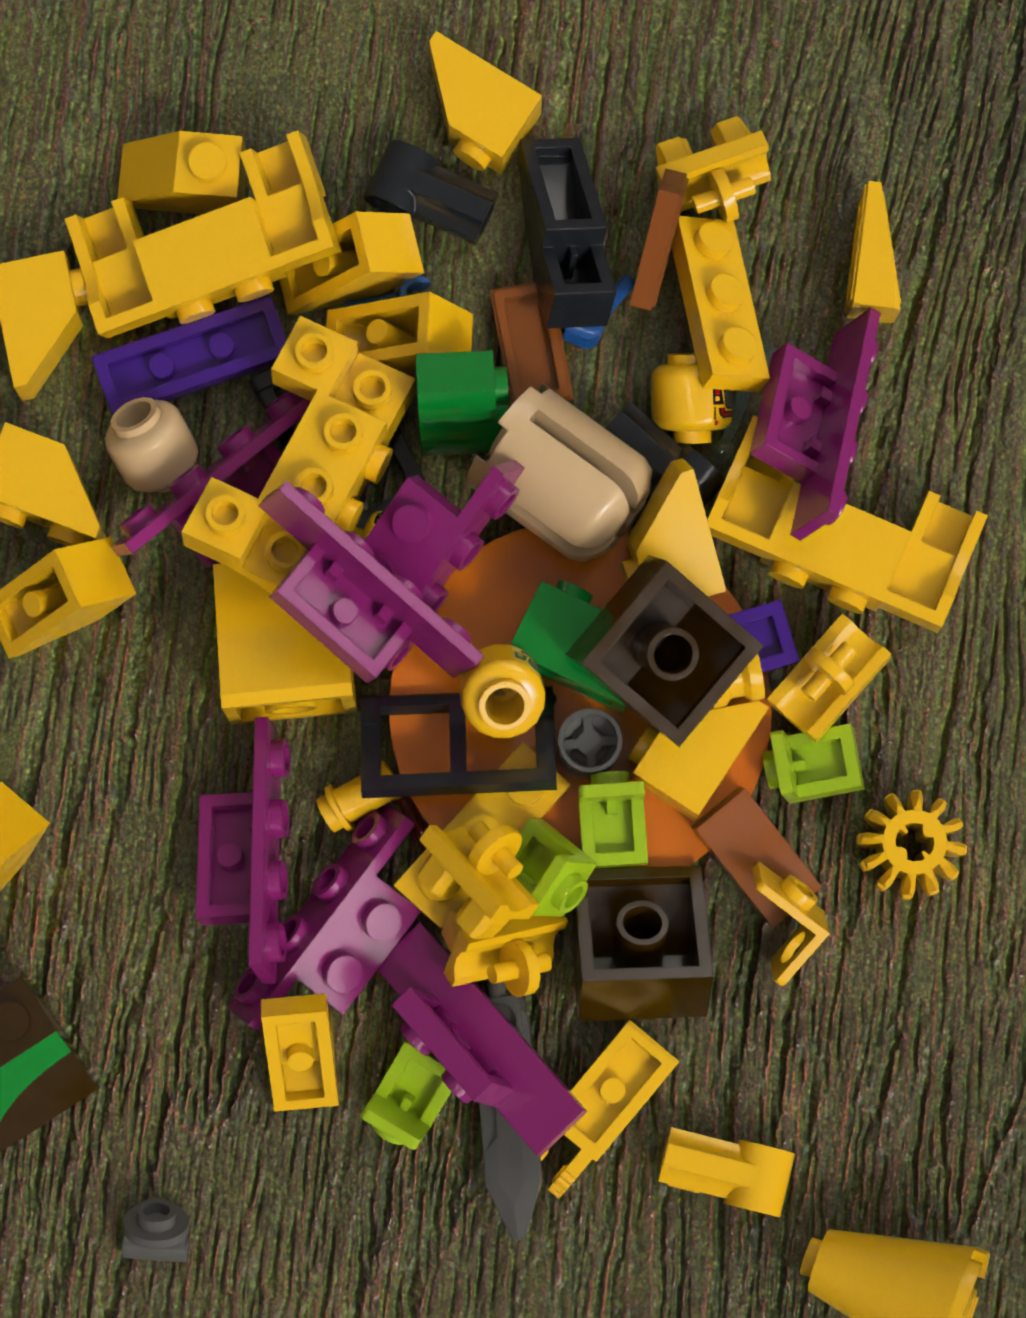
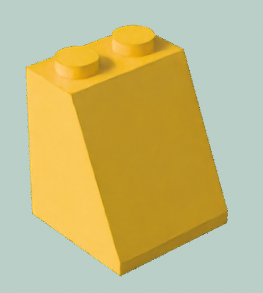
[213,564,358,725]

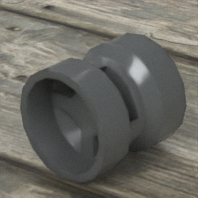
[557,708,623,780]

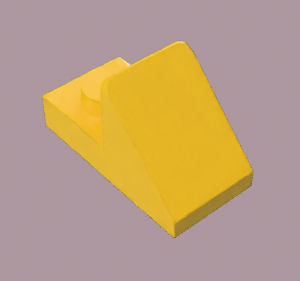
[261,993,339,1112]

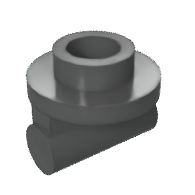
[122,1198,190,1263]

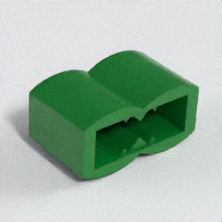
[416,350,509,456]

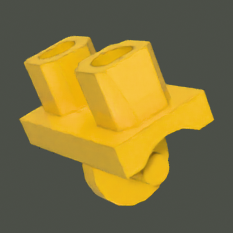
[655,116,771,223]
[767,613,891,743]
[417,821,540,939]
[441,908,568,997]

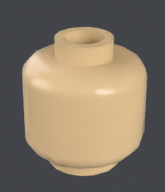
[104,397,199,493]

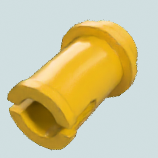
[316,761,401,832]

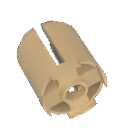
[466,383,652,563]

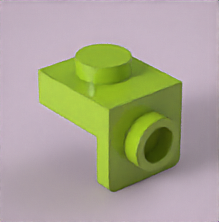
[763,723,865,804]
[577,771,648,869]
[515,818,597,917]
[360,1039,451,1150]

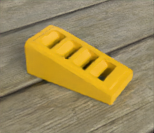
[844,181,901,323]

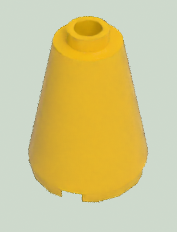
[800,1229,990,1318]

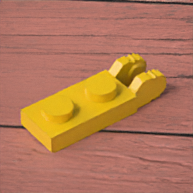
[541,1020,679,1199]

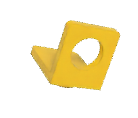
[752,861,830,987]

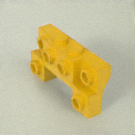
[65,130,341,338]
[181,316,416,594]
[707,415,988,633]

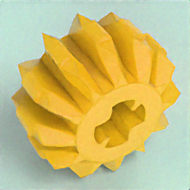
[856,790,967,900]

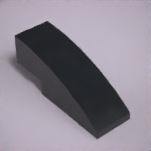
[518,138,617,329]

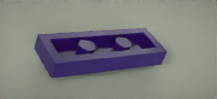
[91,295,287,416]

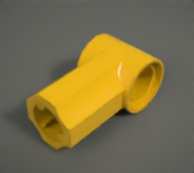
[658,1127,795,1218]

